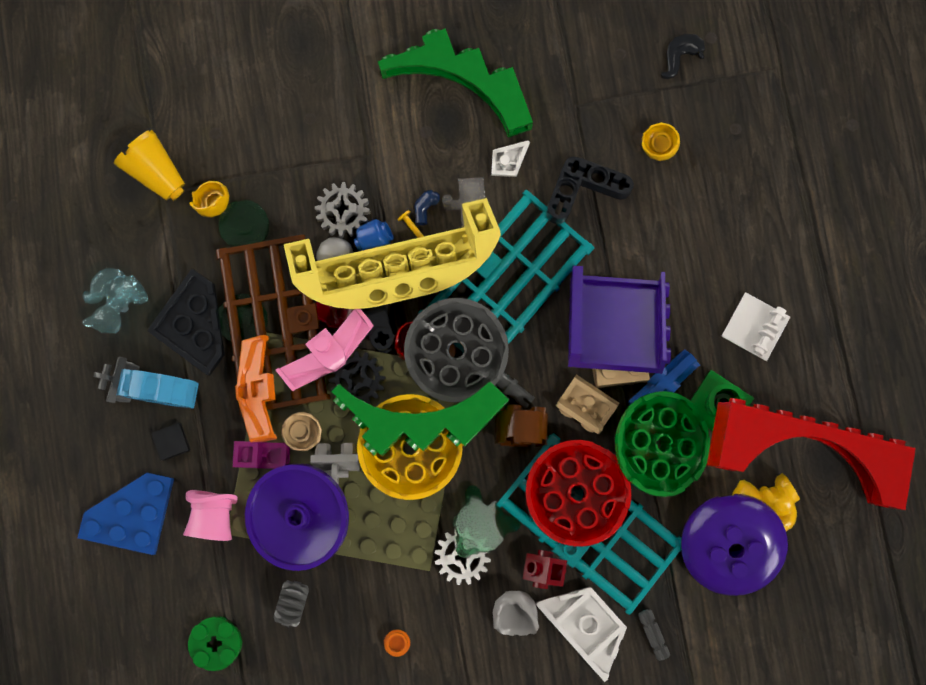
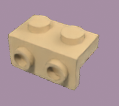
[556,374,619,434]

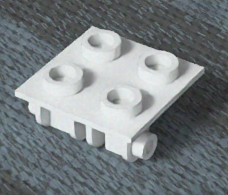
[721,292,790,361]

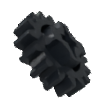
[329,351,386,405]

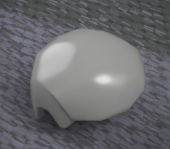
[316,237,354,261]

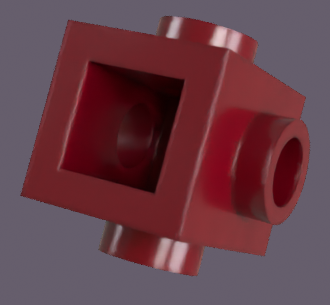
[523,549,567,589]

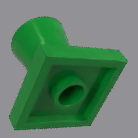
[690,370,754,433]

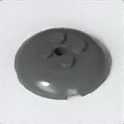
[404,298,509,402]

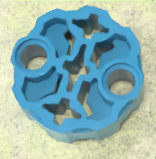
[117,369,199,409]

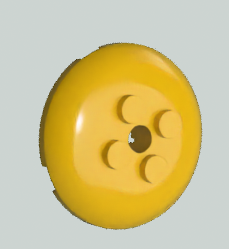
[357,394,462,500]

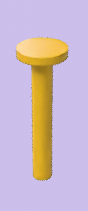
[397,210,424,238]

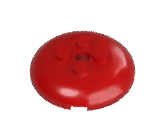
[525,440,631,547]

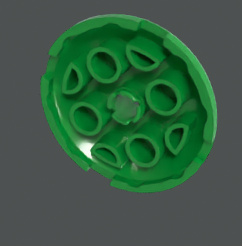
[615,391,710,497]

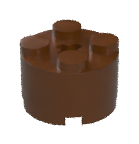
[495,405,548,447]

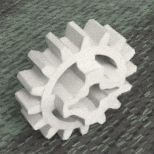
[435,528,491,585]

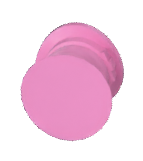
[183,490,238,541]

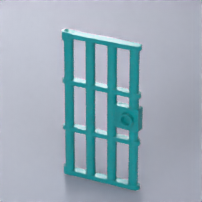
[417,190,594,353]
[496,433,682,615]

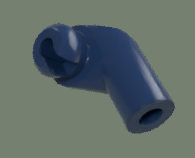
[414,190,440,225]

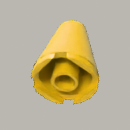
[114,130,185,201]

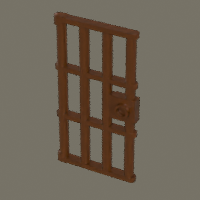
[215,235,331,416]

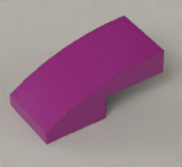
[233,441,290,469]

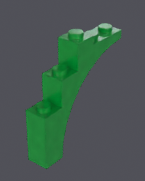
[378,28,533,138]
[331,382,509,456]

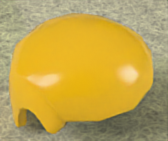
[642,122,680,161]
[189,181,229,218]

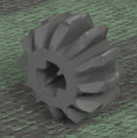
[274,580,309,627]

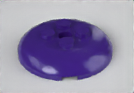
[681,494,788,596]

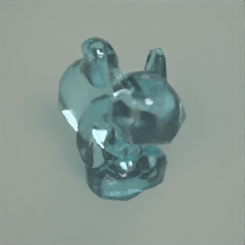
[82,268,148,333]

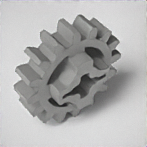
[315,182,370,238]

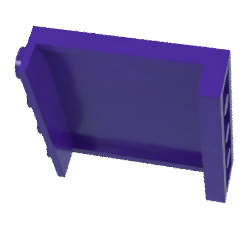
[568,266,671,374]

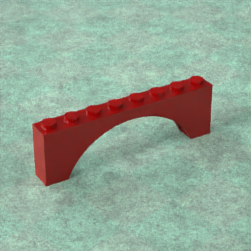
[707,398,916,510]

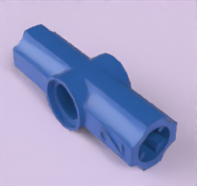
[628,349,700,405]

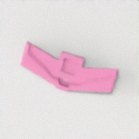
[275,309,374,391]

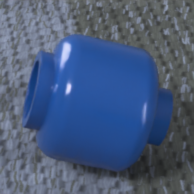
[354,219,394,251]

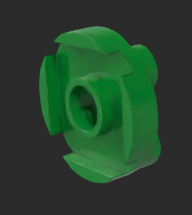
[188,616,242,671]

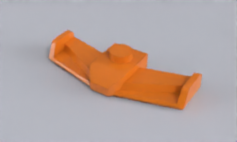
[235,335,277,442]

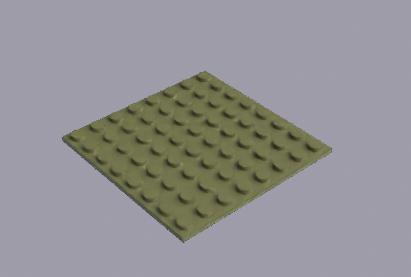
[230,332,460,571]

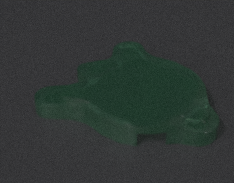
[453,485,521,558]

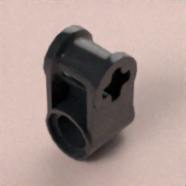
[362,305,395,353]

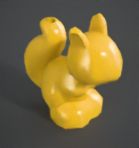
[732,473,800,532]

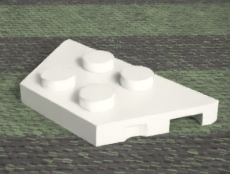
[536,587,627,682]

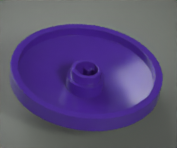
[245,464,349,571]

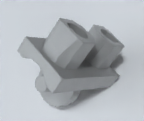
[310,443,360,485]

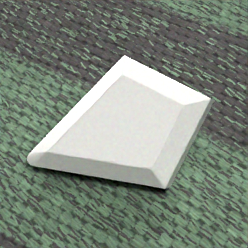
[491,141,530,177]

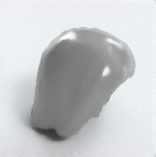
[493,590,539,636]

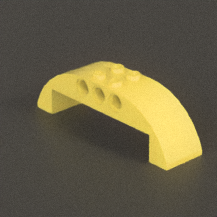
[284,198,501,309]

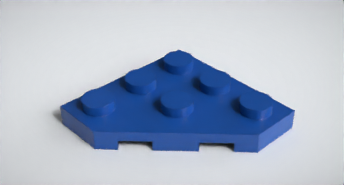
[78,473,174,555]

